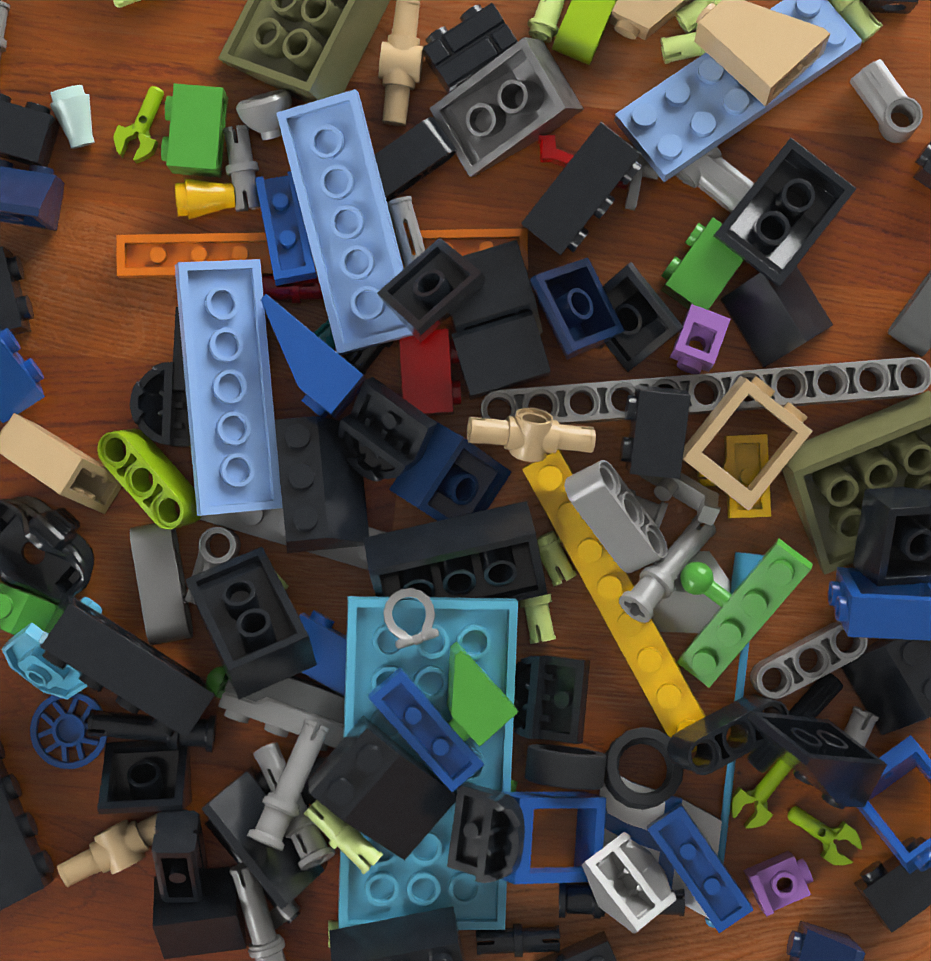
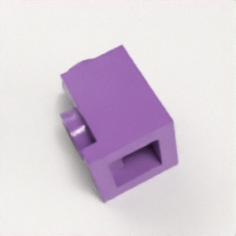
[670,304,731,374]
[743,851,813,916]

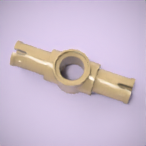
[379,0,424,126]
[467,408,596,462]
[57,811,162,887]

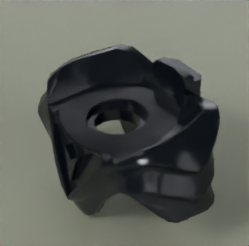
[0,496,94,603]

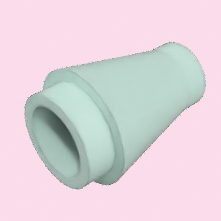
[49,85,95,149]

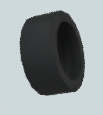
[604,727,684,810]
[524,744,607,790]

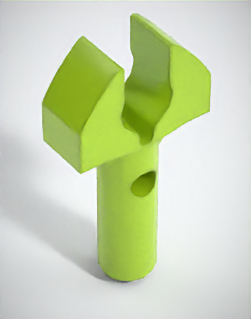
[113,86,164,164]
[730,758,792,829]
[787,806,862,865]

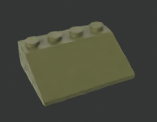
[218,0,390,103]
[782,391,931,575]

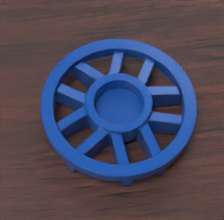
[30,692,108,769]

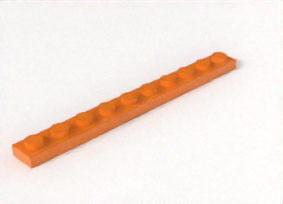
[116,228,528,278]

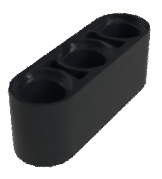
[375,116,457,202]
[667,694,789,775]

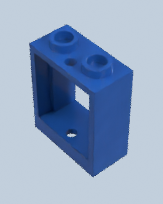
[828,567,931,641]
[857,735,931,874]
[501,791,608,885]

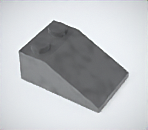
[429,37,583,177]

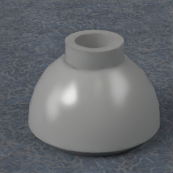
[236,89,292,140]

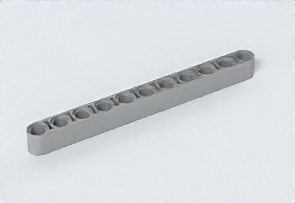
[480,357,931,425]

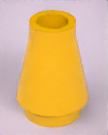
[174,179,235,220]

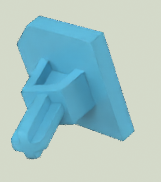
[1,597,102,699]

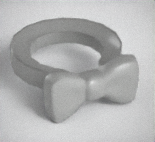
[384,588,439,649]

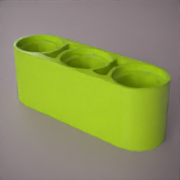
[552,0,617,65]
[97,428,201,530]

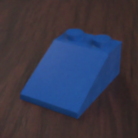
[261,294,366,420]

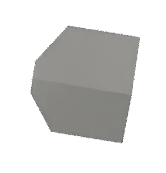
[652,551,730,633]
[582,832,677,934]

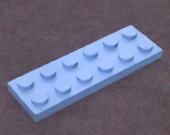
[614,0,862,182]
[277,89,413,355]
[174,259,283,516]

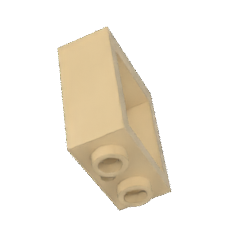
[683,376,813,511]

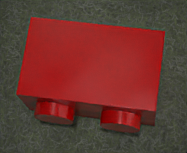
[399,329,461,416]

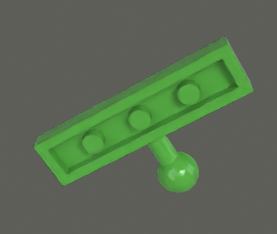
[677,539,813,688]

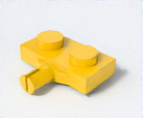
[697,434,771,519]

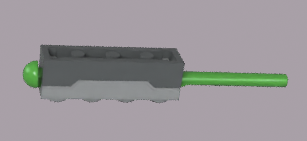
[206,666,518,792]

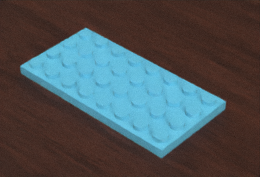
[338,596,518,930]

